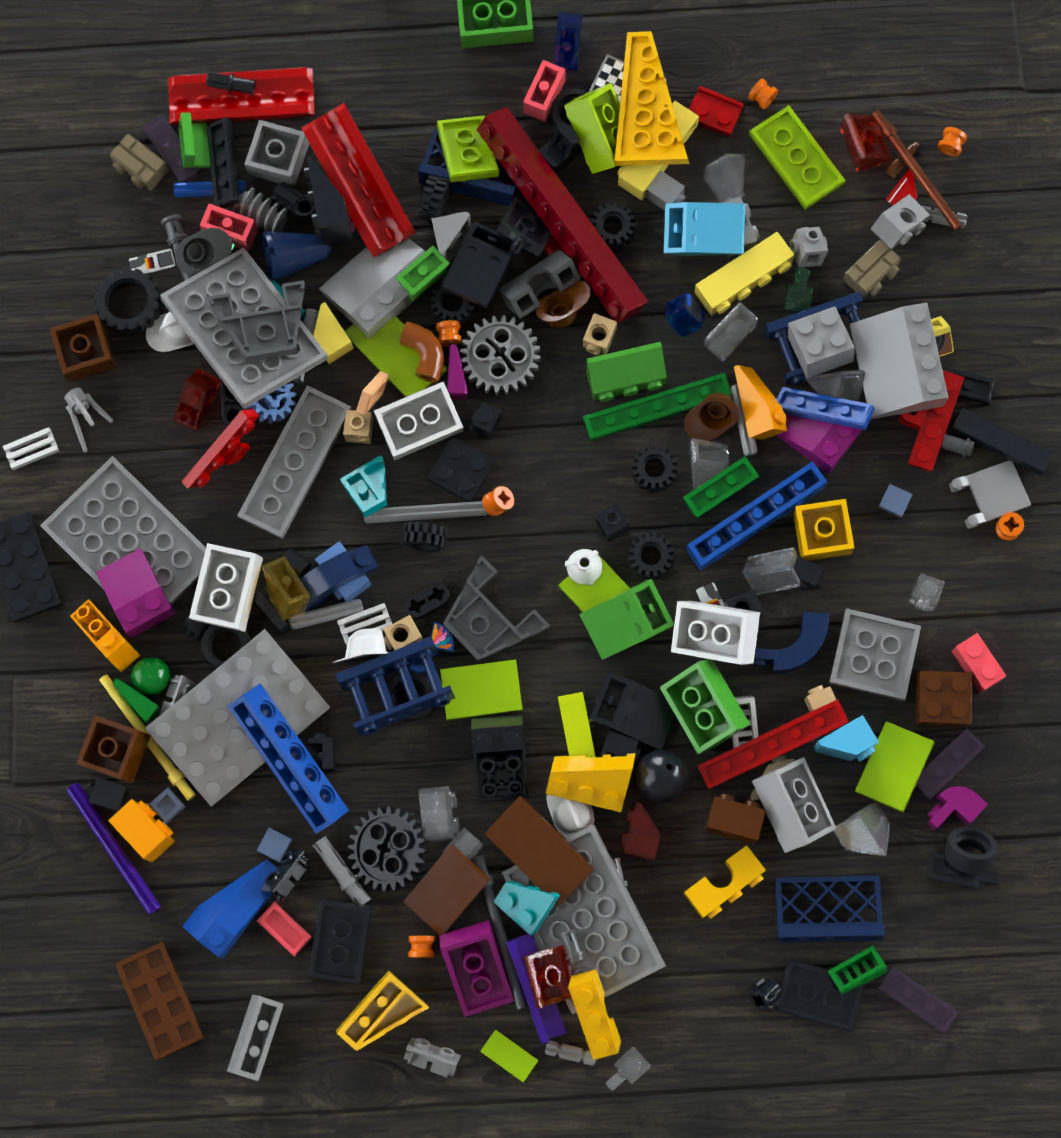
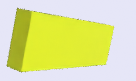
[558,692,596,758]

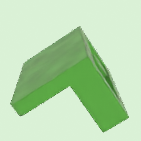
[178,113,211,168]
[396,246,450,302]

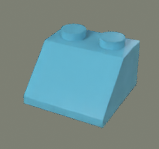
[813,715,879,762]

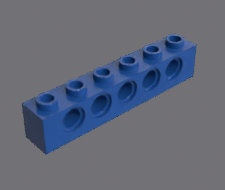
[686,461,827,571]
[227,683,349,834]

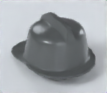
[175,227,232,275]

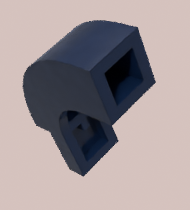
[291,545,378,613]
[753,612,829,674]

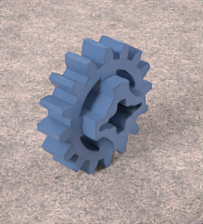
[245,383,296,424]

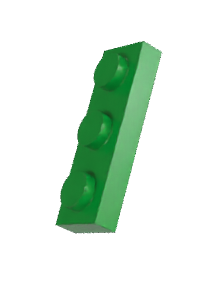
[683,457,759,519]

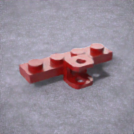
[898,370,965,472]
[181,409,260,489]

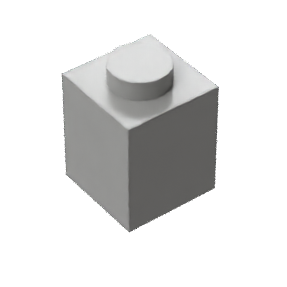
[646,170,685,210]

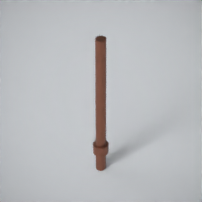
[871,110,962,231]

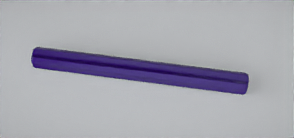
[67,783,160,914]

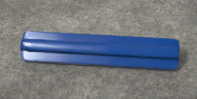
[174,180,246,197]

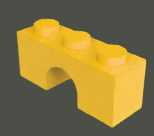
[683,845,766,919]
[568,969,621,1060]

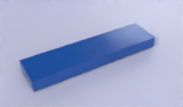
[776,387,875,430]

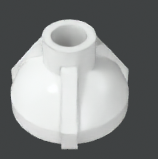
[565,549,602,586]

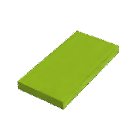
[749,105,846,210]
[345,316,447,397]

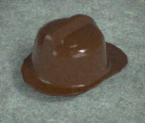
[535,281,591,329]
[684,393,740,442]

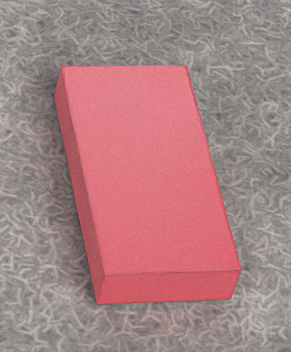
[257,902,313,957]

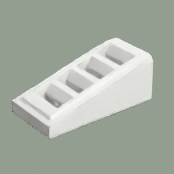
[732,696,758,749]

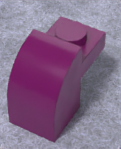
[927,786,988,830]

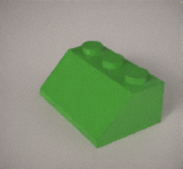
[587,342,667,402]

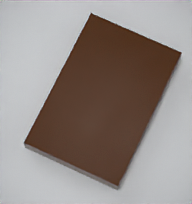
[403,844,491,935]

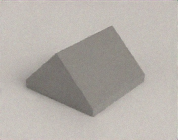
[432,211,472,263]

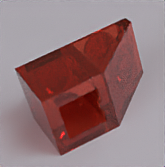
[173,369,220,431]
[620,802,660,862]

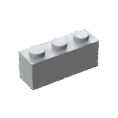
[227,995,284,1081]

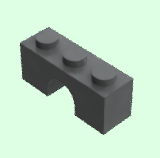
[499,249,581,319]

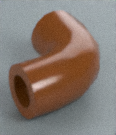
[400,321,444,383]

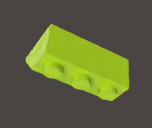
[564,83,620,174]

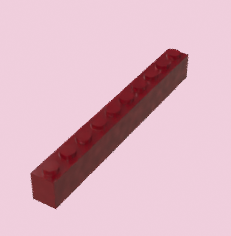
[476,107,648,324]

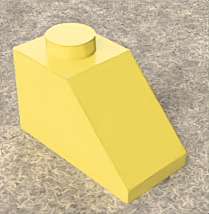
[313,302,354,364]

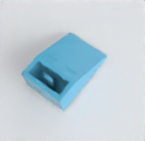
[664,202,745,256]

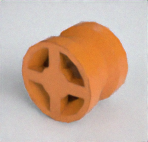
[748,78,778,110]
[937,127,967,157]
[436,320,462,347]
[482,486,514,516]
[995,512,1024,541]
[408,936,435,958]

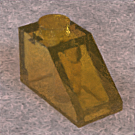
[262,556,310,621]

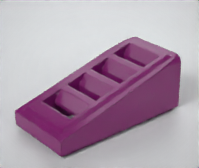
[447,344,468,400]

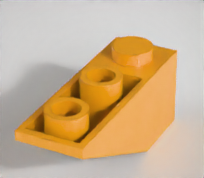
[70,599,140,673]

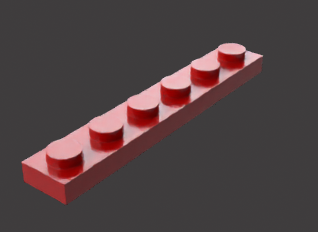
[698,699,849,789]

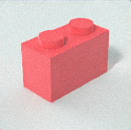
[523,60,566,122]
[200,204,258,251]
[951,633,1006,694]

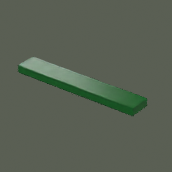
[583,373,733,441]

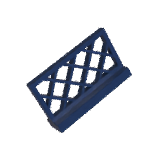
[418,127,518,206]
[775,876,885,943]

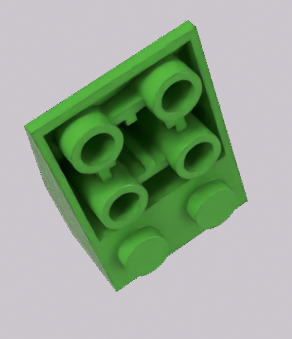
[579,579,674,660]

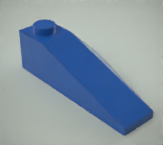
[182,859,277,958]

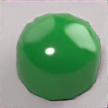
[130,657,170,695]

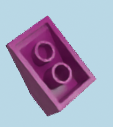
[776,414,862,474]
[96,548,176,638]
[439,920,514,1017]

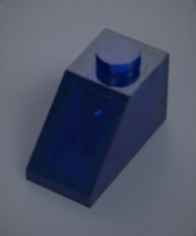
[554,12,583,71]

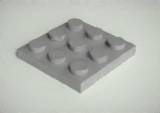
[829,608,921,701]

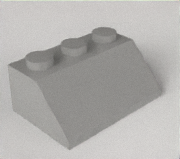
[752,757,837,853]

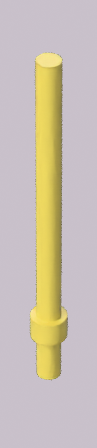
[99,674,196,801]

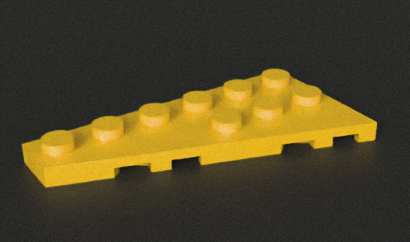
[615,31,689,166]

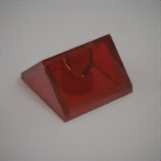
[840,113,893,172]
[524,945,573,1009]

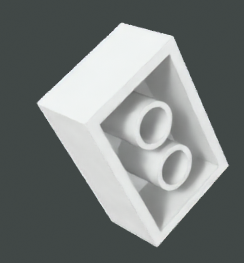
[374,381,463,461]
[189,543,263,632]
[671,601,760,665]

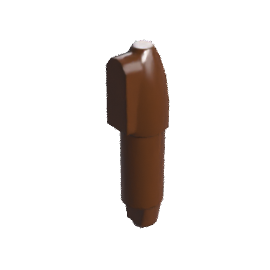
[886,142,920,179]

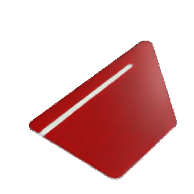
[886,169,917,205]

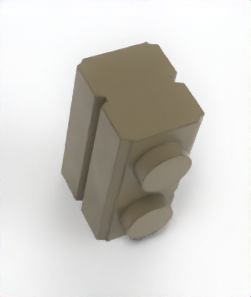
[110,134,169,191]
[843,240,901,299]

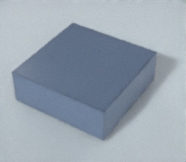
[878,484,913,518]
[149,787,186,824]
[257,828,292,862]

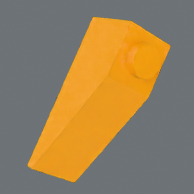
[734,365,787,440]

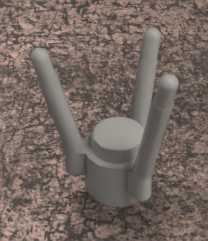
[64,388,113,453]

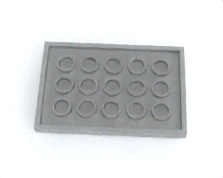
[160,247,328,409]
[40,456,206,631]
[145,629,330,807]
[502,825,666,1014]

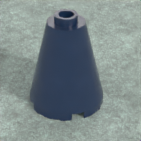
[261,231,331,281]

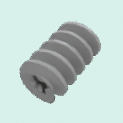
[233,187,288,232]

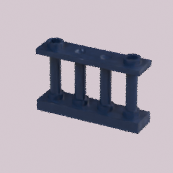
[764,292,863,385]
[336,636,455,736]

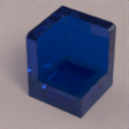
[665,292,704,337]

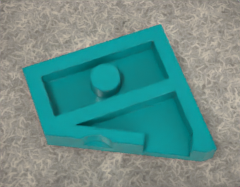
[340,455,387,518]
[494,880,560,936]

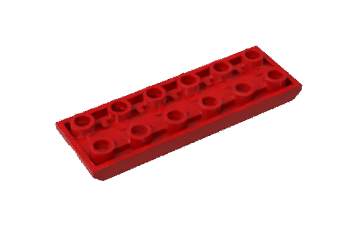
[168,68,315,125]
[302,103,416,257]

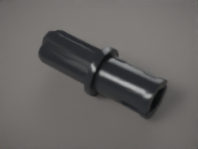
[206,72,256,95]

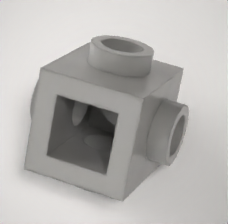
[789,227,828,268]

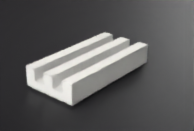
[3,427,59,470]
[337,603,392,646]

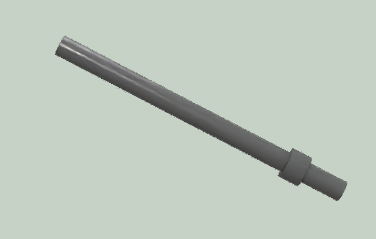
[474,855,527,1010]

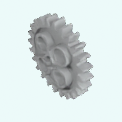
[460,315,541,396]

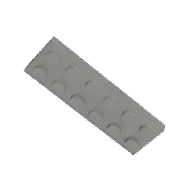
[237,385,352,539]

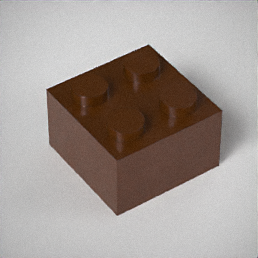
[50,314,116,382]
[915,671,972,728]
[76,715,151,784]
[704,794,766,845]

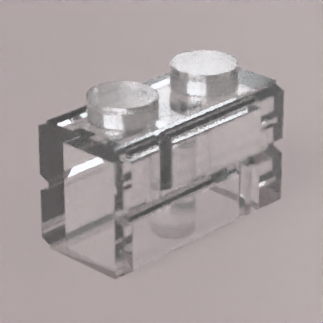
[704,302,758,361]
[418,786,460,843]

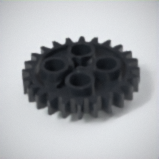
[348,806,430,891]

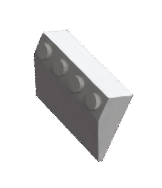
[319,238,425,339]
[849,303,948,419]

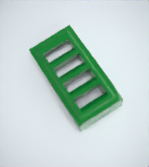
[113,679,161,724]
[828,945,888,995]

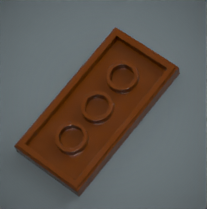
[485,796,595,907]

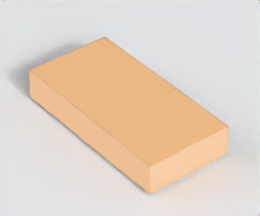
[356,371,389,415]

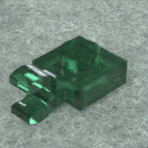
[783,267,814,311]

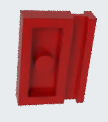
[689,86,744,138]

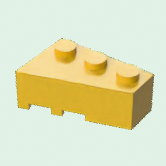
[545,754,635,812]
[336,970,429,1051]

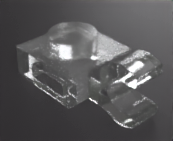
[605,1046,651,1091]

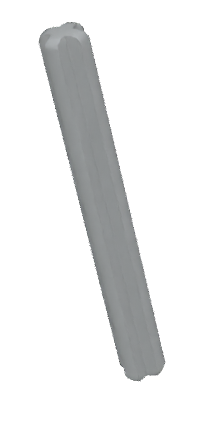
[364,501,488,523]

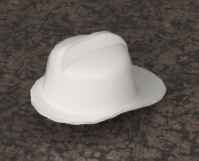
[146,312,194,352]
[332,628,390,663]
[546,794,594,838]

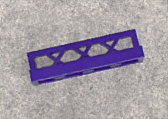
[507,934,566,1044]

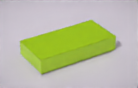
[480,1030,539,1082]

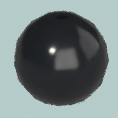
[634,750,688,803]

